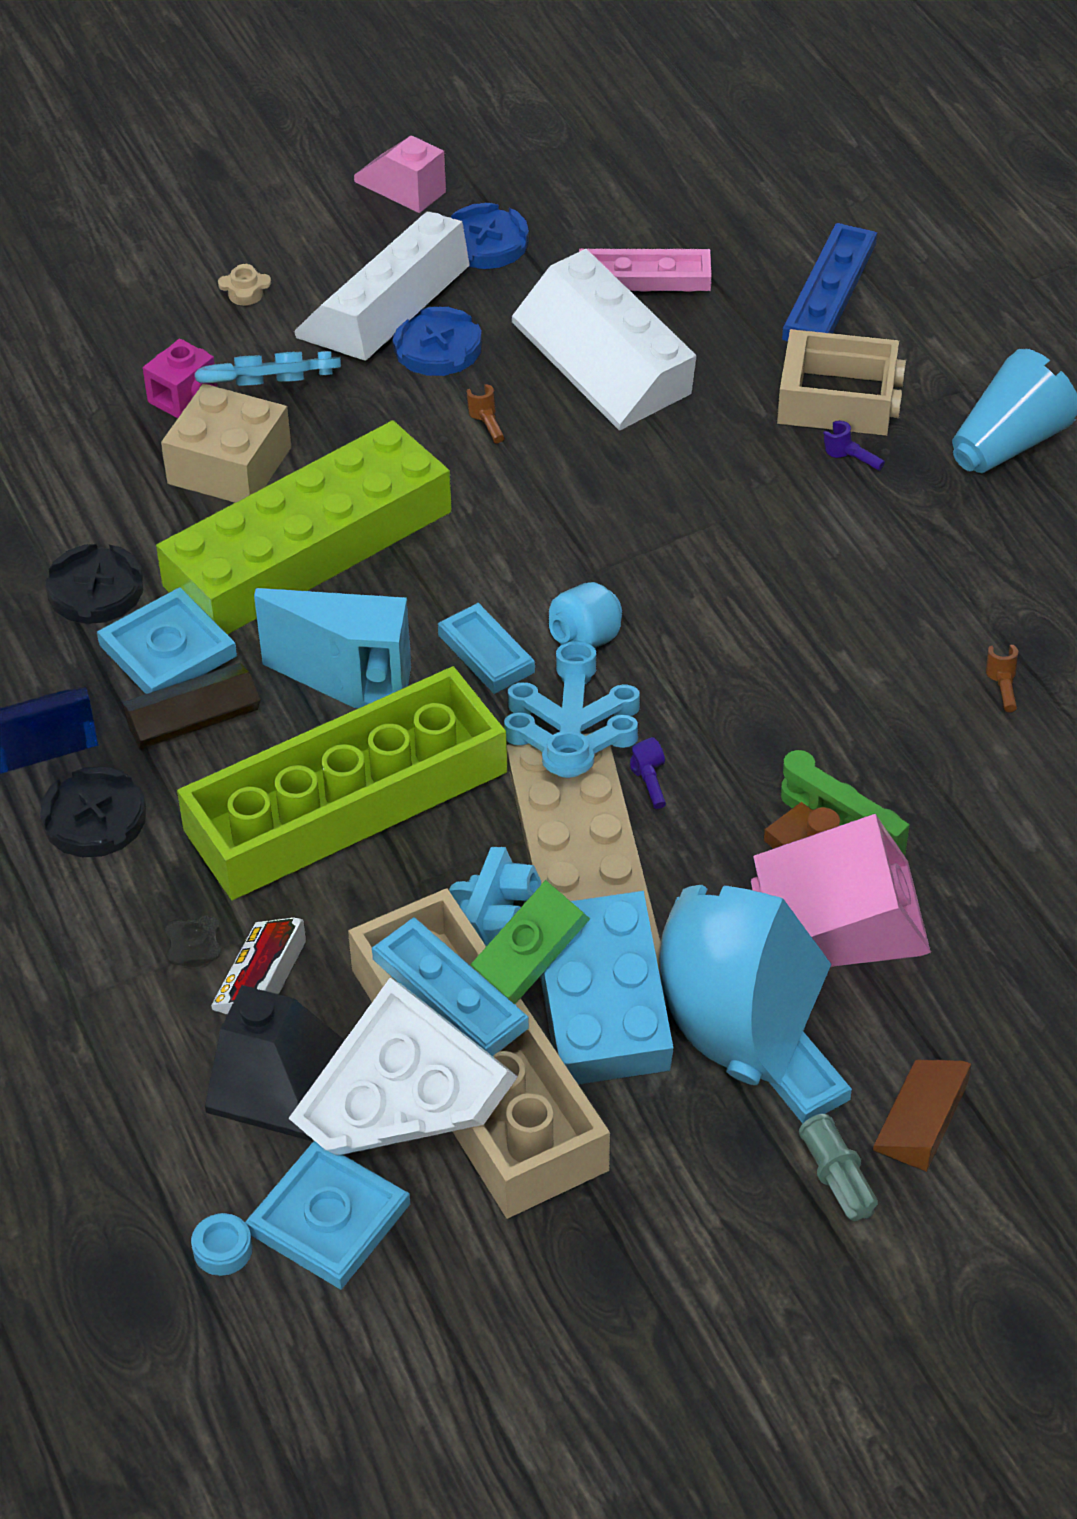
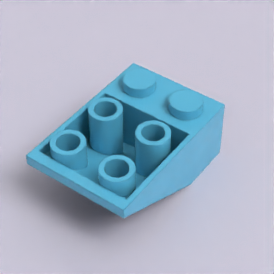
[254,588,411,708]

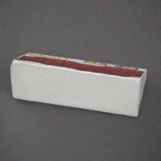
[211,918,306,1014]

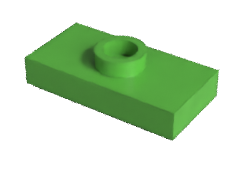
[470,880,590,1004]

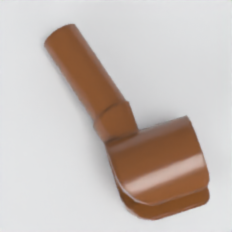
[466,384,504,443]
[986,645,1018,712]

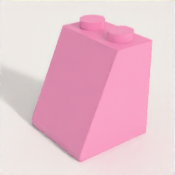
[751,814,931,967]

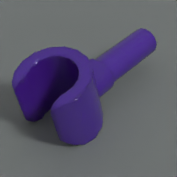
[823,420,885,471]
[630,737,666,809]

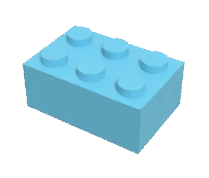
[540,891,673,1084]

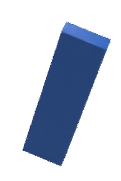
[782,223,877,341]

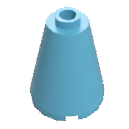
[952,349,1077,473]

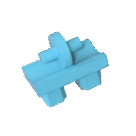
[449,847,541,946]

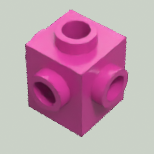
[142,339,218,418]

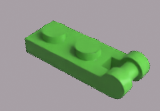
[781,750,910,856]

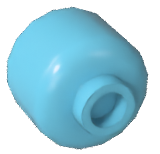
[549,582,622,648]

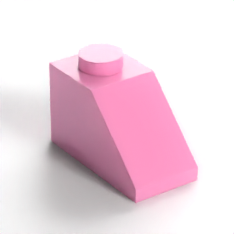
[354,135,446,213]

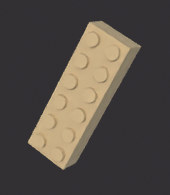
[348,888,610,1219]

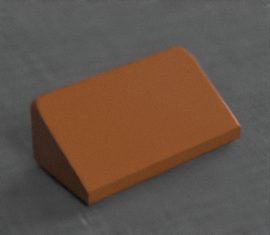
[873,1060,971,1172]

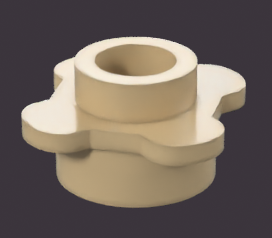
[218,264,271,306]

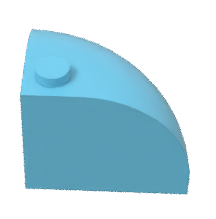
[659,885,831,1085]

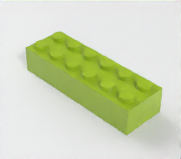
[156,420,451,635]
[177,666,507,901]

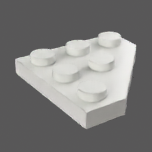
[289,978,518,1155]

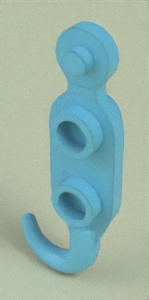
[195,351,341,386]

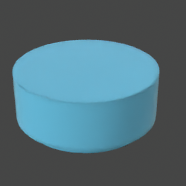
[191,1213,252,1276]

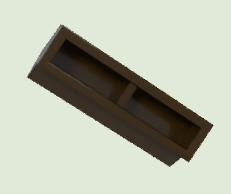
[122,663,261,750]

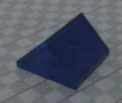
[0,687,98,774]

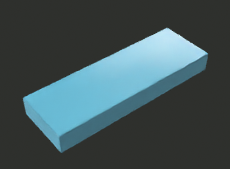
[372,917,529,1056]

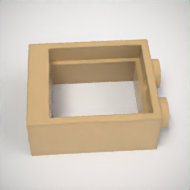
[777,329,906,436]

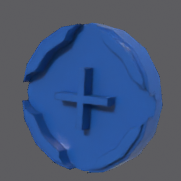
[451,203,529,269]
[393,307,482,376]

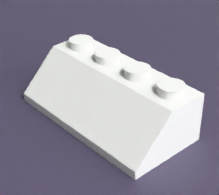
[294,211,470,361]
[512,249,696,431]

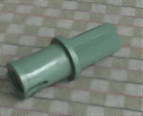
[799,1114,878,1221]

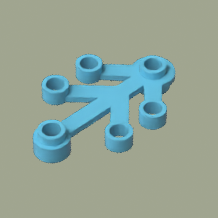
[504,641,640,778]

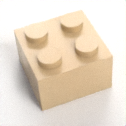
[161,383,291,503]

